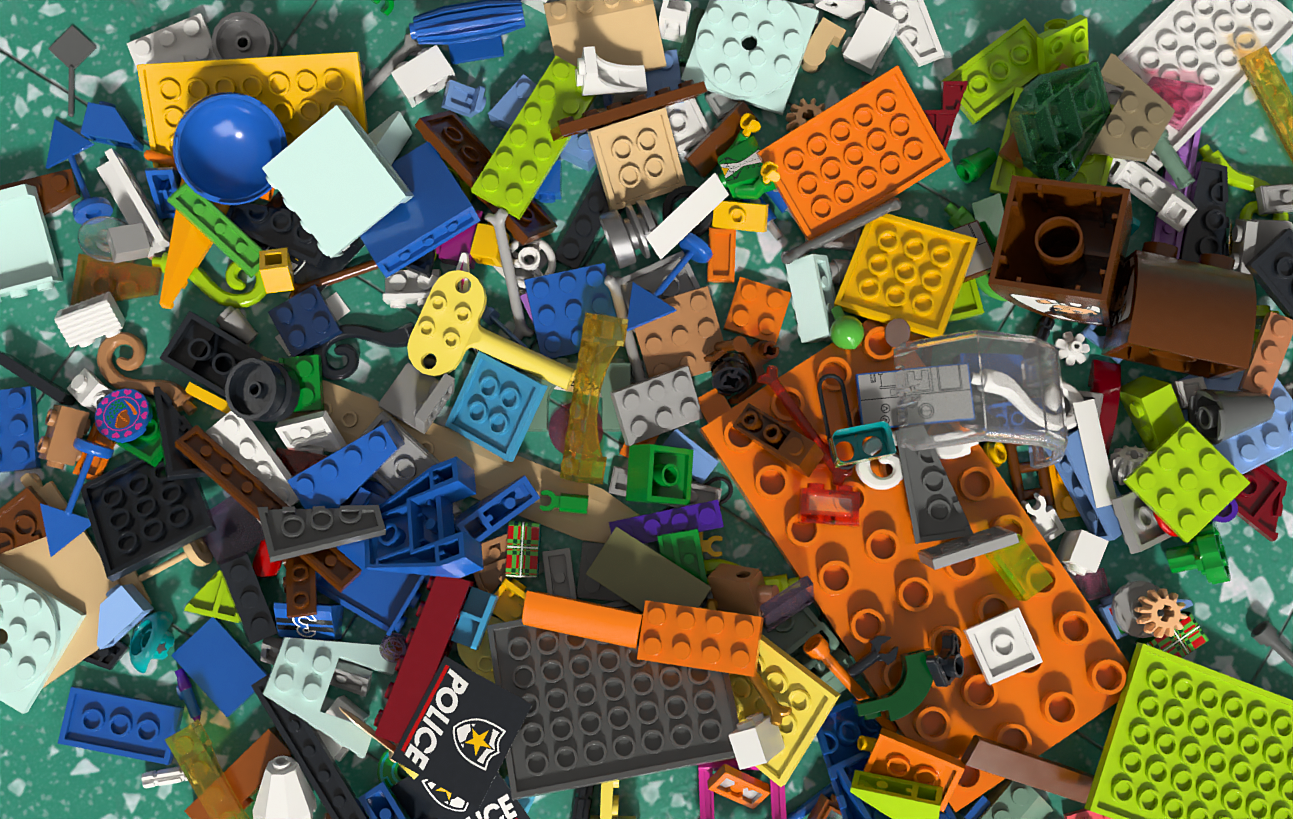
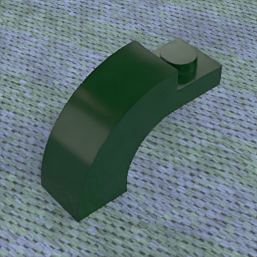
[852,648,934,721]

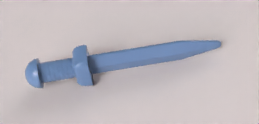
[481,305,528,348]

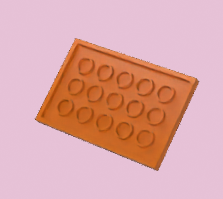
[756,65,951,241]

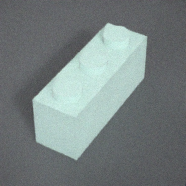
[786,254,836,343]

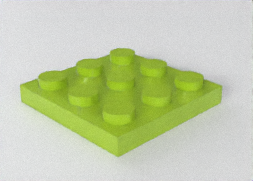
[1123,421,1250,543]

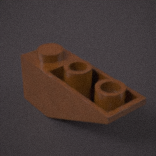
[733,403,825,478]

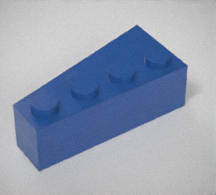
[287,420,405,509]

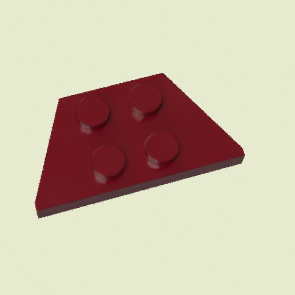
[1234,464,1287,542]

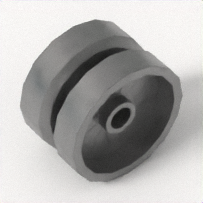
[211,11,282,60]

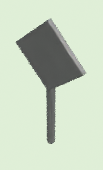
[48,25,96,117]

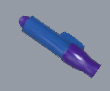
[174,668,202,722]

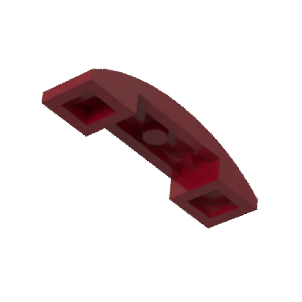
[1088,359,1121,456]

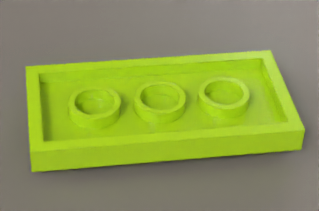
[940,18,1039,125]

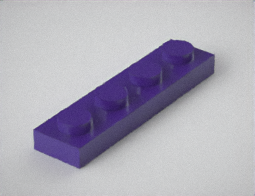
[609,500,724,544]

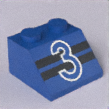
[274,602,344,641]

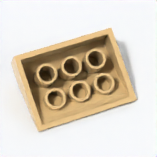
[543,0,667,72]

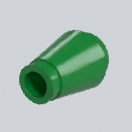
[956,147,997,183]

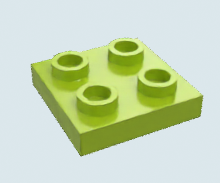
[1036,15,1089,87]

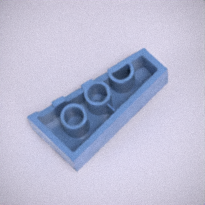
[488,74,596,172]

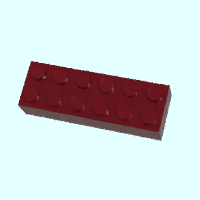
[374,576,476,744]

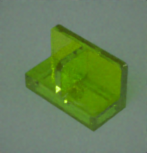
[985,534,1053,601]

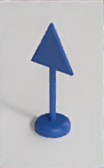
[46,119,113,225]
[626,232,713,332]
[40,437,114,557]

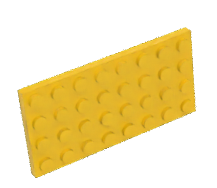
[137,52,368,170]

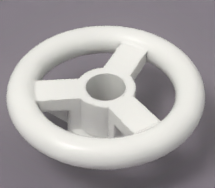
[502,238,556,289]

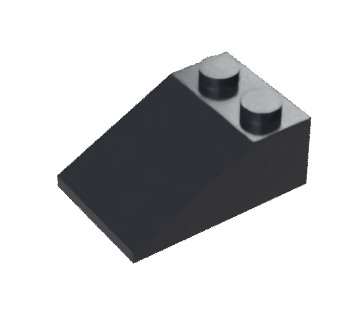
[160,311,263,397]

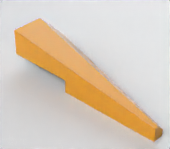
[159,177,231,309]

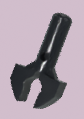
[847,635,898,678]

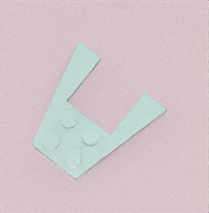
[263,637,402,758]

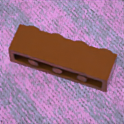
[184,726,295,819]

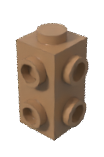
[37,405,91,469]

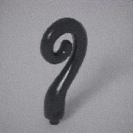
[312,322,414,380]

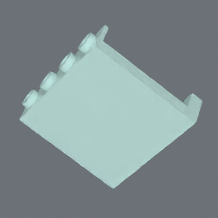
[262,105,414,258]
[0,184,63,302]

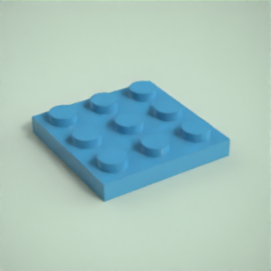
[445,351,548,462]

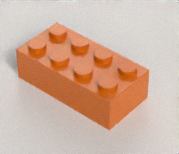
[637,600,764,677]

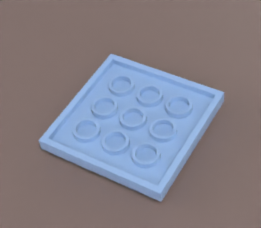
[1171,345,1293,474]

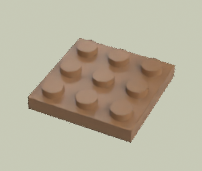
[628,286,727,378]

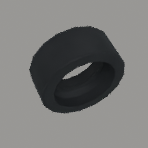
[662,185,713,237]

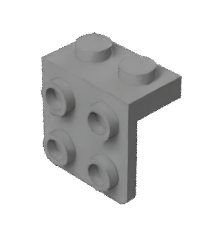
[1230,219,1293,274]

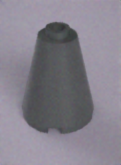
[1187,389,1275,445]

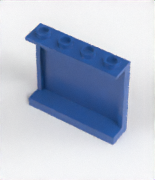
[360,141,481,278]
[316,487,431,636]

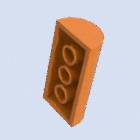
[522,591,643,649]

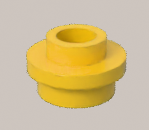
[983,441,1007,468]

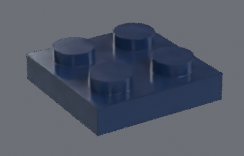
[268,285,343,357]

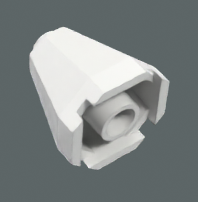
[253,756,317,819]

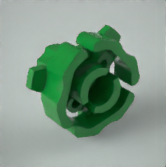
[1166,521,1231,585]

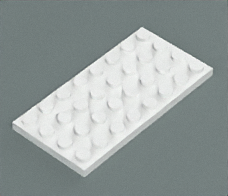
[1077,0,1293,172]

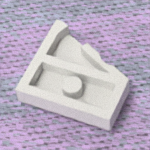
[275,410,347,455]

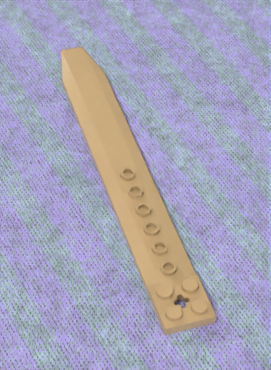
[261,356,640,543]

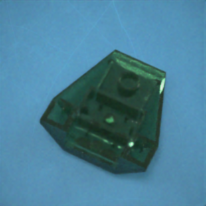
[1009,61,1112,182]

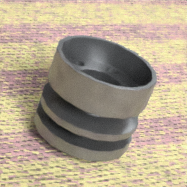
[599,199,658,269]

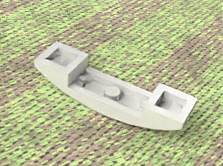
[1107,158,1197,232]

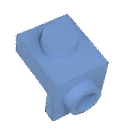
[441,80,486,118]

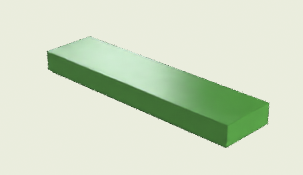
[167,183,263,278]

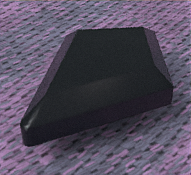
[83,640,130,670]

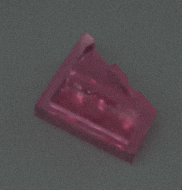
[1147,76,1213,132]

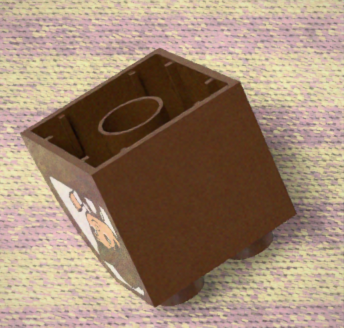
[988,175,1133,328]
[1101,241,1257,379]

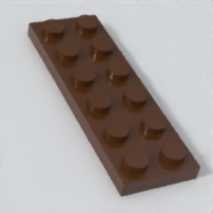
[415,110,557,245]

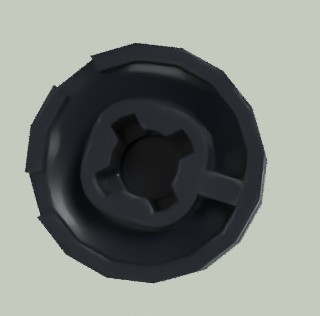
[711,353,750,396]

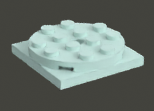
[681,0,819,116]
[0,563,86,714]

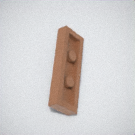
[1238,311,1293,397]

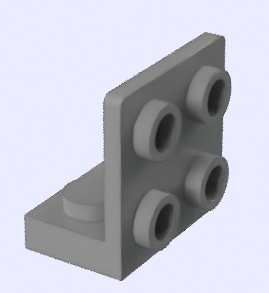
[378,363,455,434]

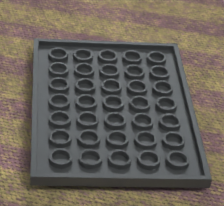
[487,584,739,800]

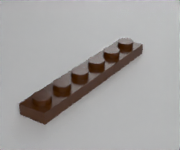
[550,80,707,141]

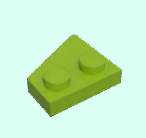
[184,570,239,623]

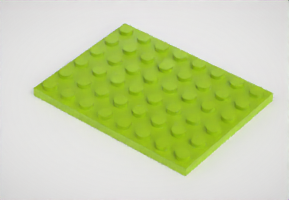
[1084,642,1293,819]

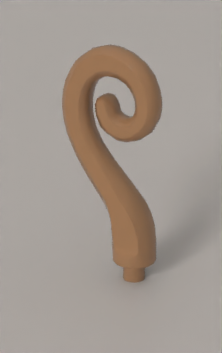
[97,332,197,416]

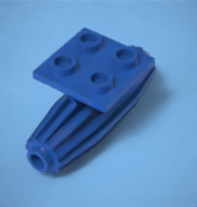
[409,0,526,65]

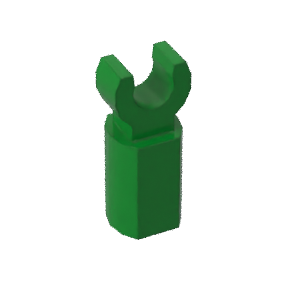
[539,490,589,514]

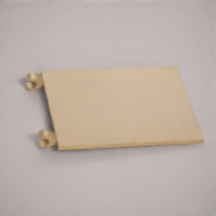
[0,473,121,689]

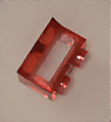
[798,483,860,528]

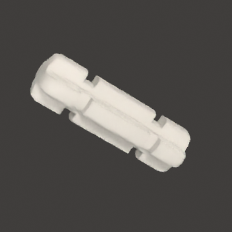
[142,763,200,788]

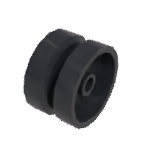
[225,358,300,423]

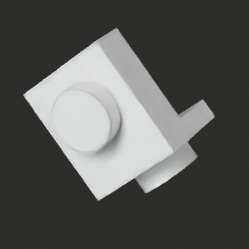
[66,368,113,412]

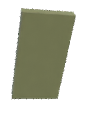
[586,527,712,612]

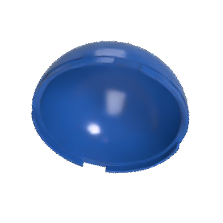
[172,92,287,205]

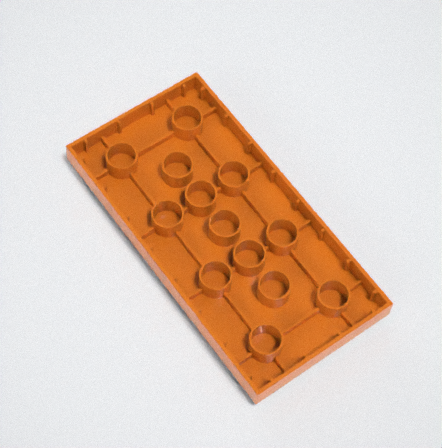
[700,319,1130,812]

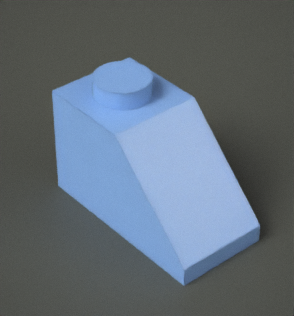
[97,584,154,649]

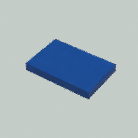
[171,617,268,717]

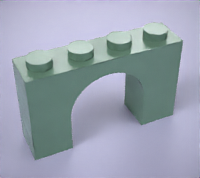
[520,358,631,432]

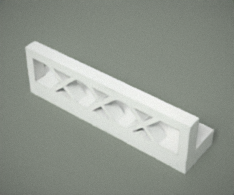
[96,148,171,260]

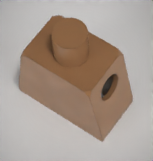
[707,563,779,617]

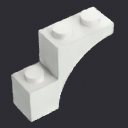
[575,46,647,104]

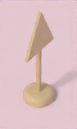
[118,536,213,604]

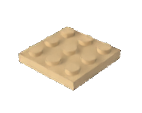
[587,107,686,211]

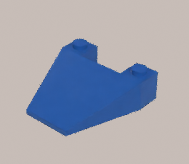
[364,456,484,578]

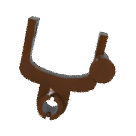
[703,336,779,404]

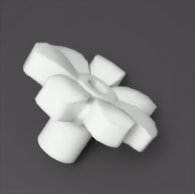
[1054,332,1090,366]

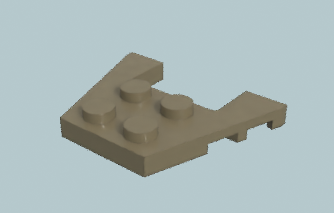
[1058,53,1175,162]

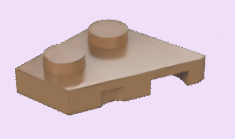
[473,532,508,594]

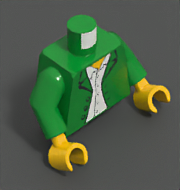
[707,113,780,200]

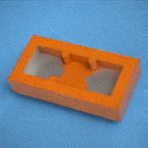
[707,764,771,809]

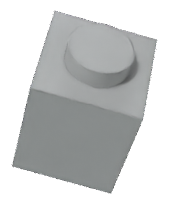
[106,222,153,263]

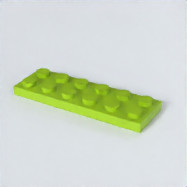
[471,56,597,220]

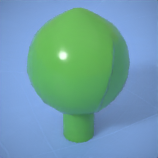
[830,306,864,349]

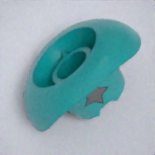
[129,611,174,674]

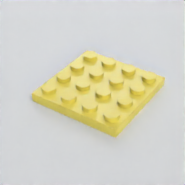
[729,634,841,787]

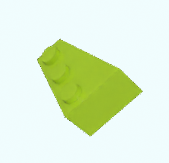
[1120,375,1185,452]

